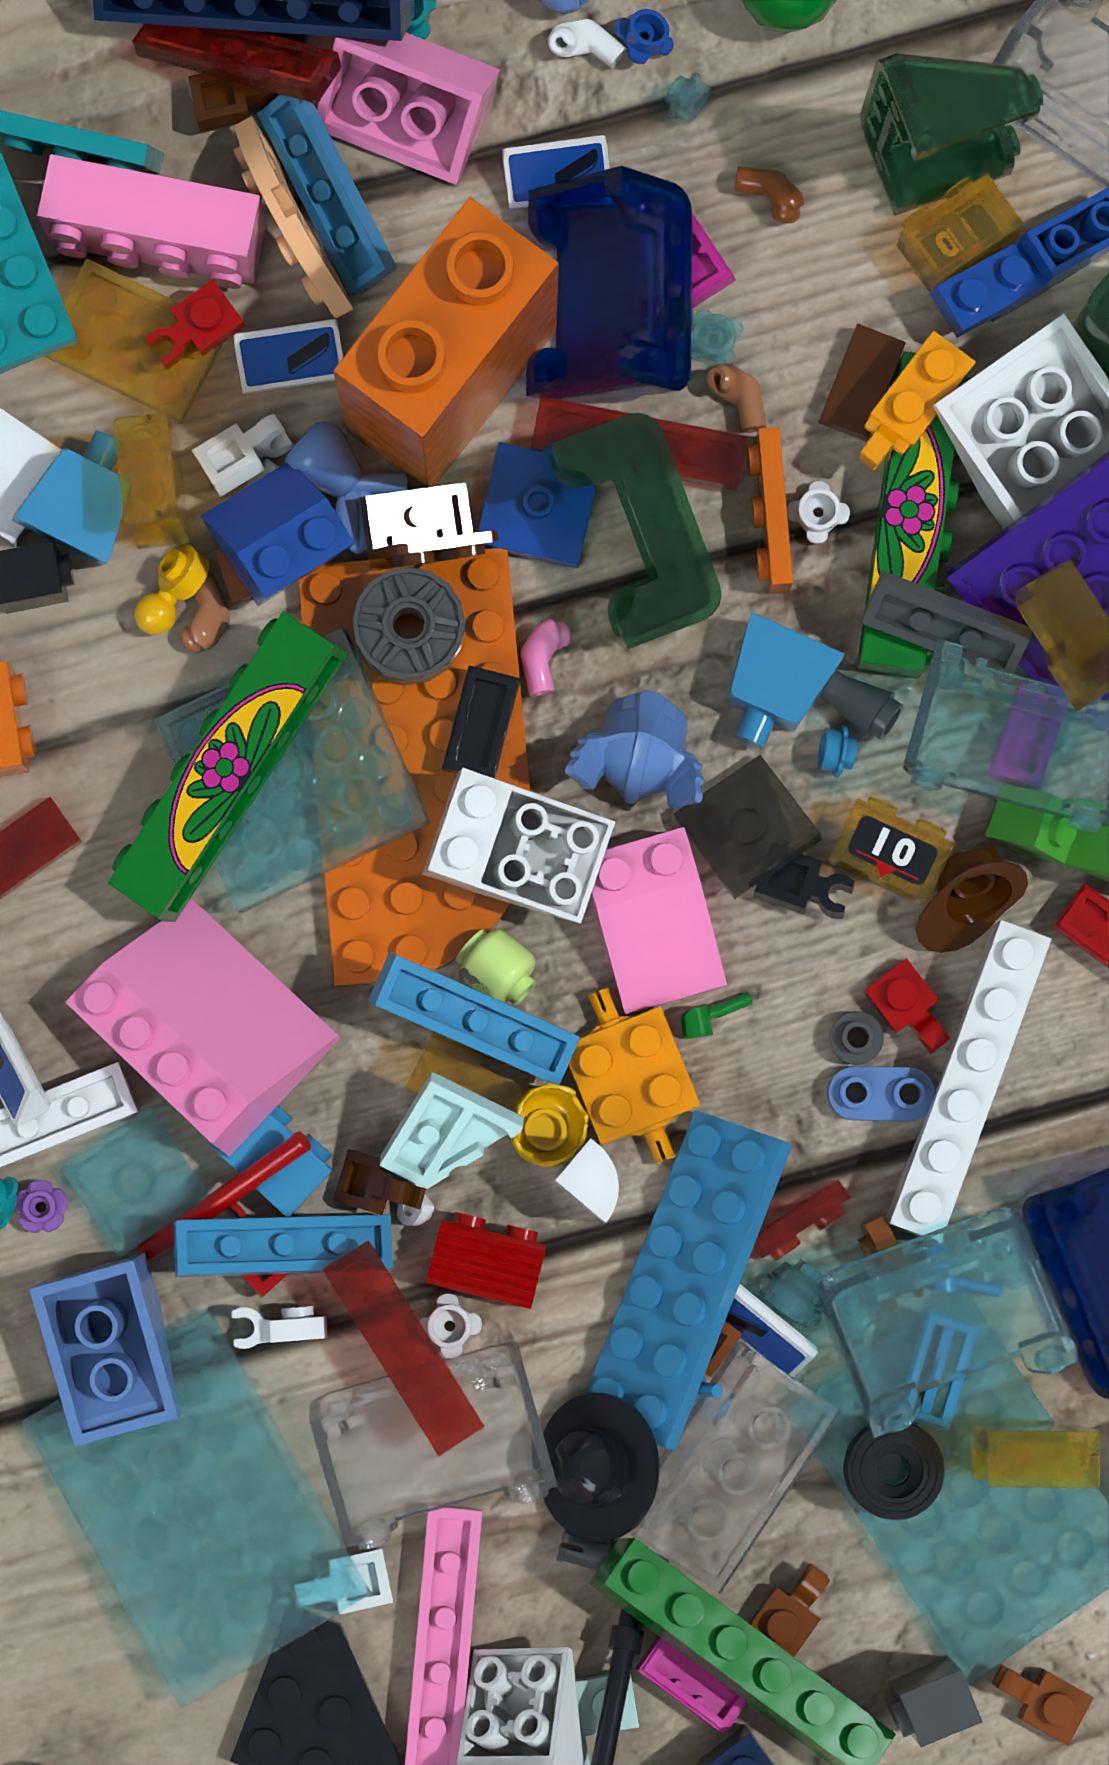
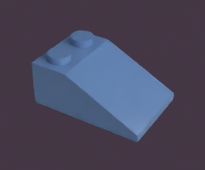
[29,1252,180,1447]

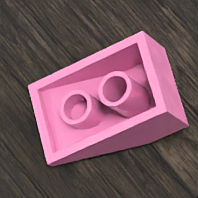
[590,827,727,1015]

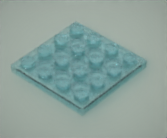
[154,628,431,913]

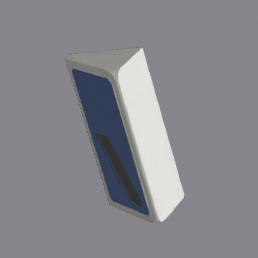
[502,135,613,210]
[233,319,343,395]
[0,1012,51,1126]
[725,1284,818,1379]

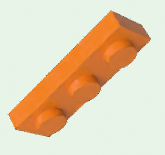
[747,427,793,594]

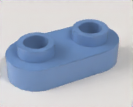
[827,1066,935,1122]

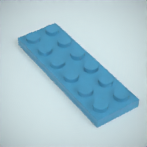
[585,1110,792,1451]

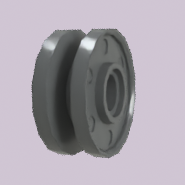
[352,567,465,685]

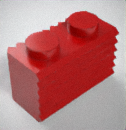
[426,1212,546,1309]

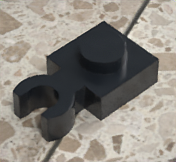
[754,844,855,919]

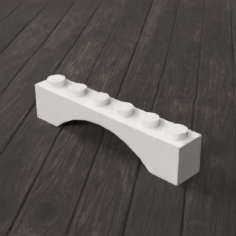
[886,920,1052,1243]

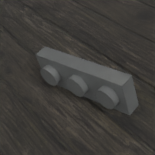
[861,570,1032,680]

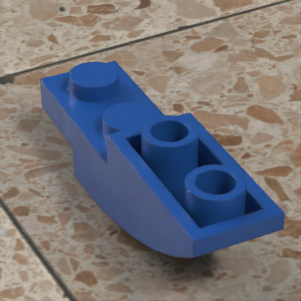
[929,187,1109,338]

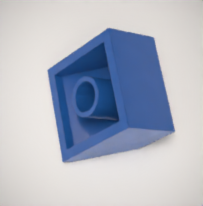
[201,463,355,606]

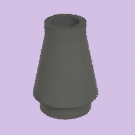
[821,671,903,740]

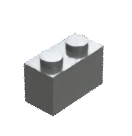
[885,1657,983,1748]

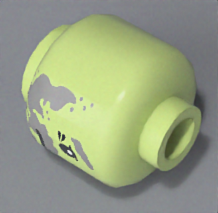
[455,929,536,1006]

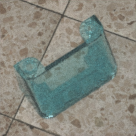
[903,639,1109,833]
[818,1207,1079,1438]

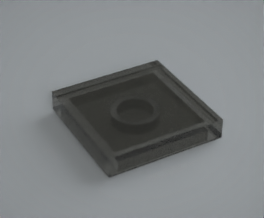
[673,755,822,899]

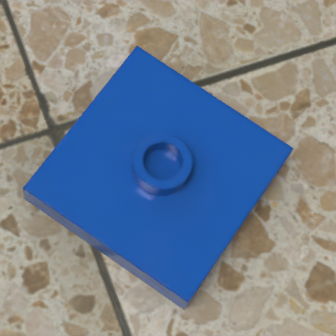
[478,442,601,569]

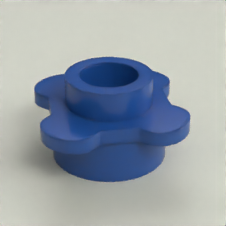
[614,9,674,64]

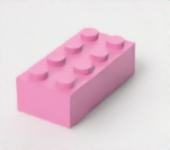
[37,154,268,289]

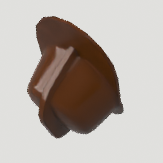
[916,841,1028,953]

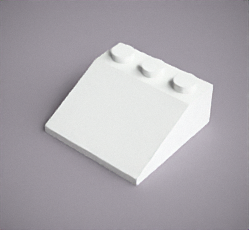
[933,314,1109,530]

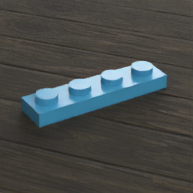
[257,85,397,296]
[368,952,580,1085]
[173,1214,393,1277]

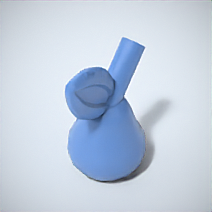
[285,421,407,554]

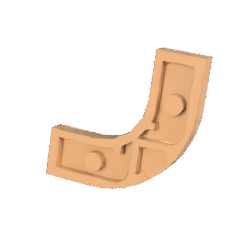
[233,116,353,319]

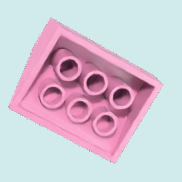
[65,899,341,1157]

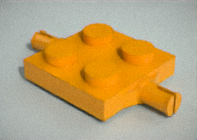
[569,987,701,1164]

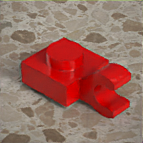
[863,958,951,1054]

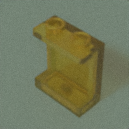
[113,412,191,549]
[971,1423,1100,1488]

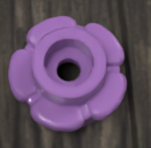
[15,1180,68,1233]

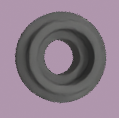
[830,1011,884,1065]

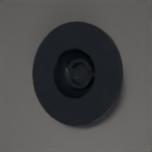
[537,1393,660,1541]

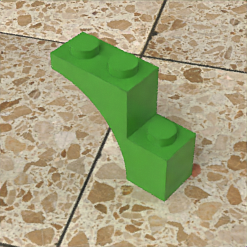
[985,787,1109,882]

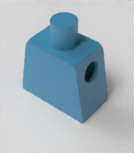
[11,430,132,566]
[727,612,845,749]

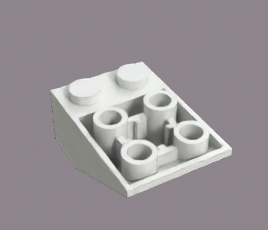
[422,768,615,924]
[457,1647,584,1765]

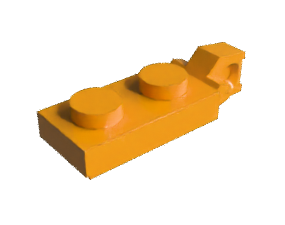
[857,330,976,471]

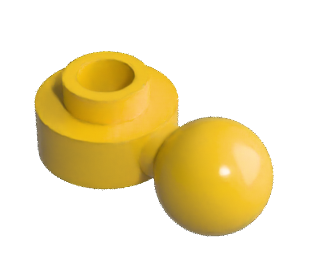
[134,545,210,635]

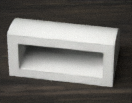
[555,1138,619,1223]

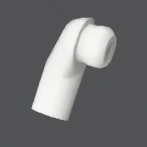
[548,19,627,68]

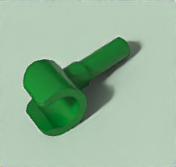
[681,992,753,1039]

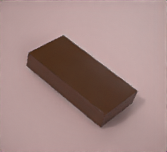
[818,323,906,442]

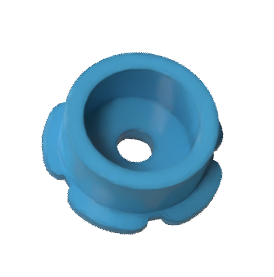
[817,726,857,778]

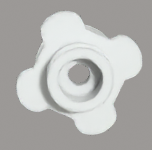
[787,481,850,544]
[417,1294,482,1359]

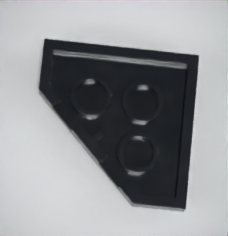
[230,1603,403,1765]

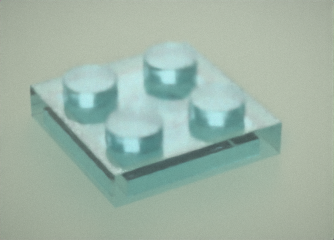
[60,1108,209,1257]

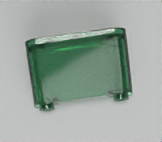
[860,53,1043,216]

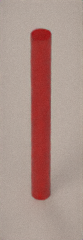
[136,1132,311,1263]

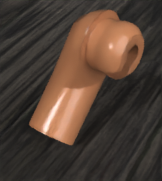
[706,363,767,433]
[181,573,230,653]

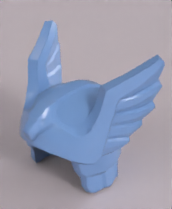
[565,690,704,809]

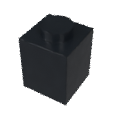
[0,541,75,614]

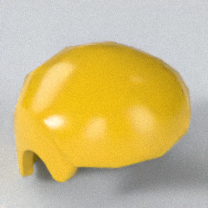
[509,1082,589,1167]

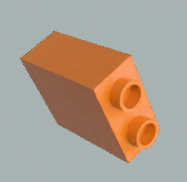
[333,197,559,488]

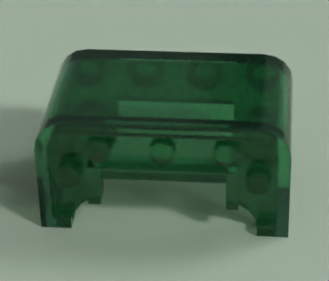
[543,413,722,649]

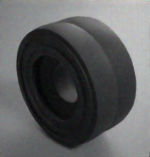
[843,1419,945,1520]

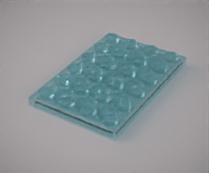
[786,1290,1109,1684]
[22,1310,372,1708]

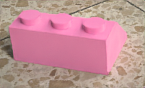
[317,33,500,185]

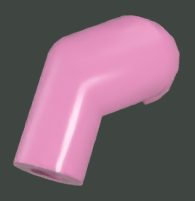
[520,619,571,697]

